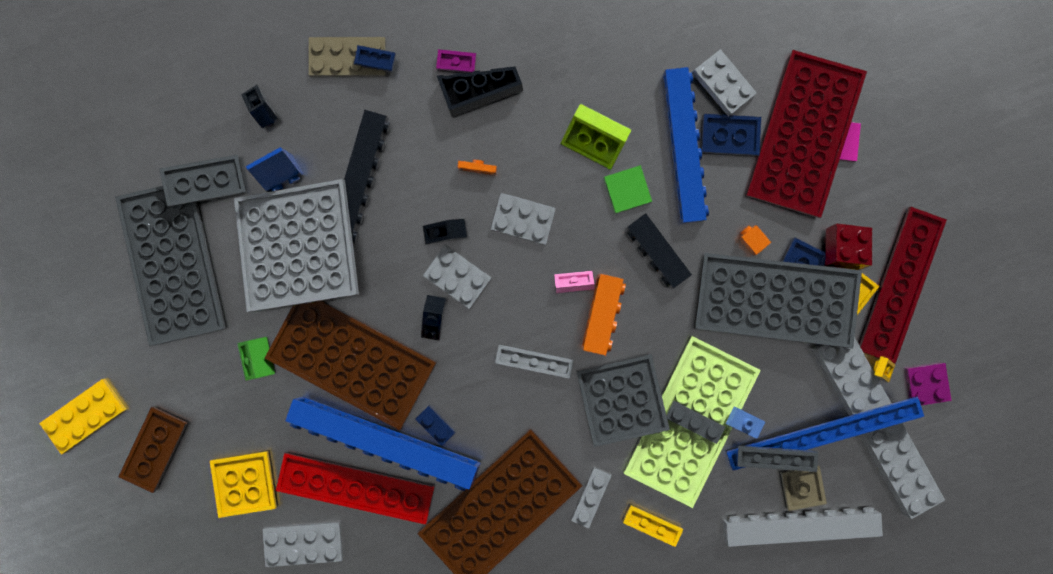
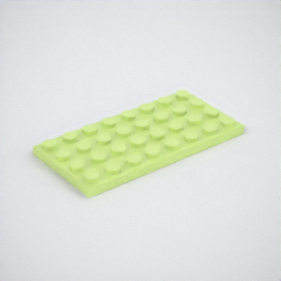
[623,336,761,508]

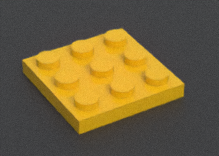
[210,451,277,518]

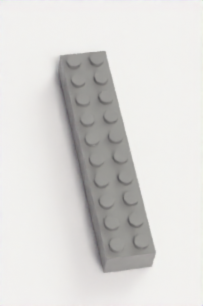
[811,337,945,519]

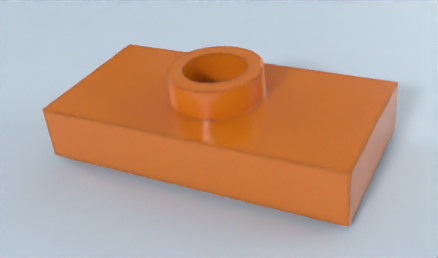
[458,160,497,175]

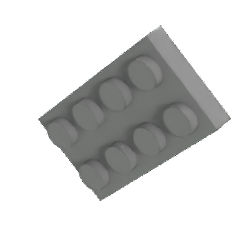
[262,522,343,567]

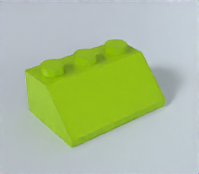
[560,104,631,169]

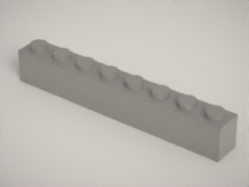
[723,507,883,547]

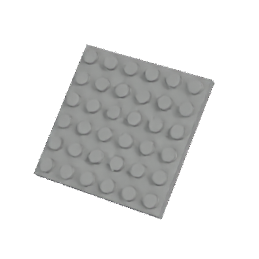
[234,179,359,312]

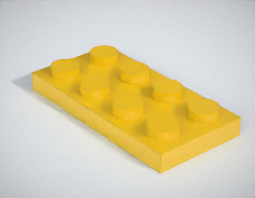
[39,379,127,455]

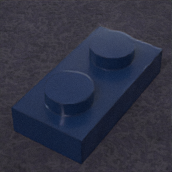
[415,405,456,446]

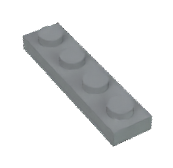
[495,344,574,379]

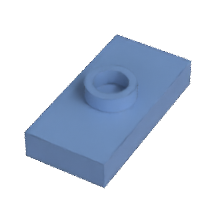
[726,406,765,439]

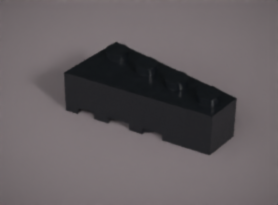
[437,66,523,117]

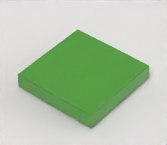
[604,165,652,214]

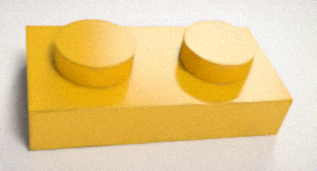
[873,357,895,383]

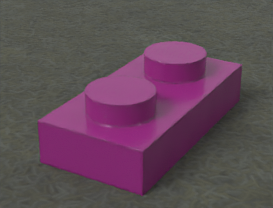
[436,49,476,73]

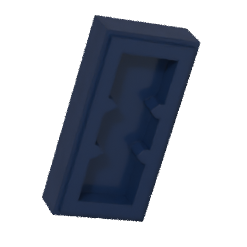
[354,45,396,73]

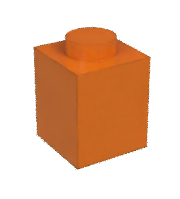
[738,225,771,256]

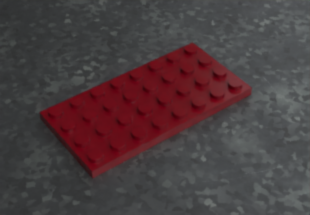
[746,50,867,218]

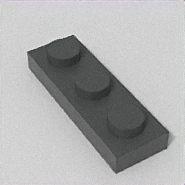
[666,400,725,444]

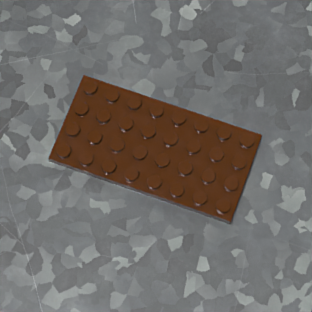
[265,301,437,430]
[417,429,582,574]

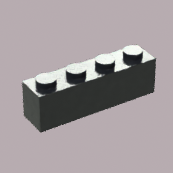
[626,213,692,289]

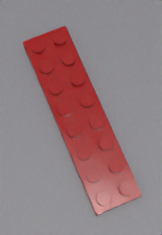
[276,453,435,525]

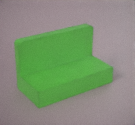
[237,337,275,381]

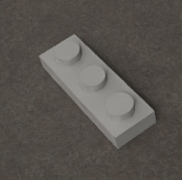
[571,467,612,528]

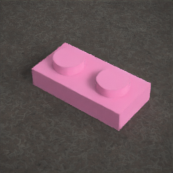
[554,271,595,293]

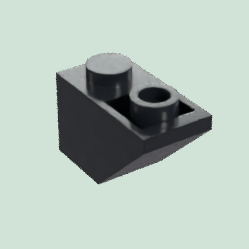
[421,295,446,341]

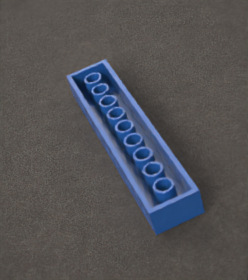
[285,397,481,491]

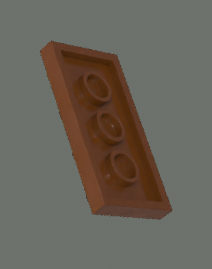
[118,407,188,493]

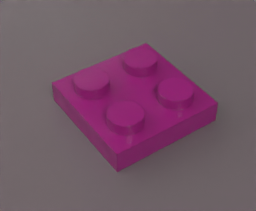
[905,363,952,405]

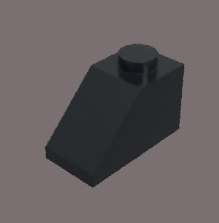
[241,85,278,129]
[423,219,467,245]

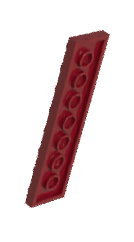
[859,207,947,364]

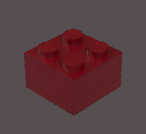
[825,223,872,270]

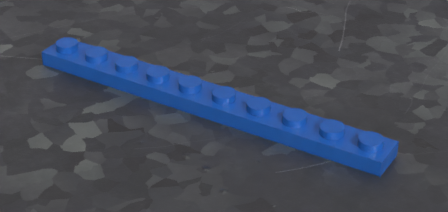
[727,397,925,471]

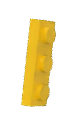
[622,504,683,547]

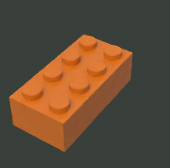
[581,274,626,356]

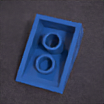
[246,147,303,192]

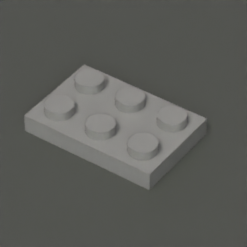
[692,49,757,117]
[491,193,556,245]
[423,245,491,309]

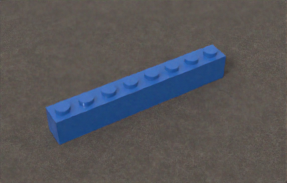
[663,67,709,224]

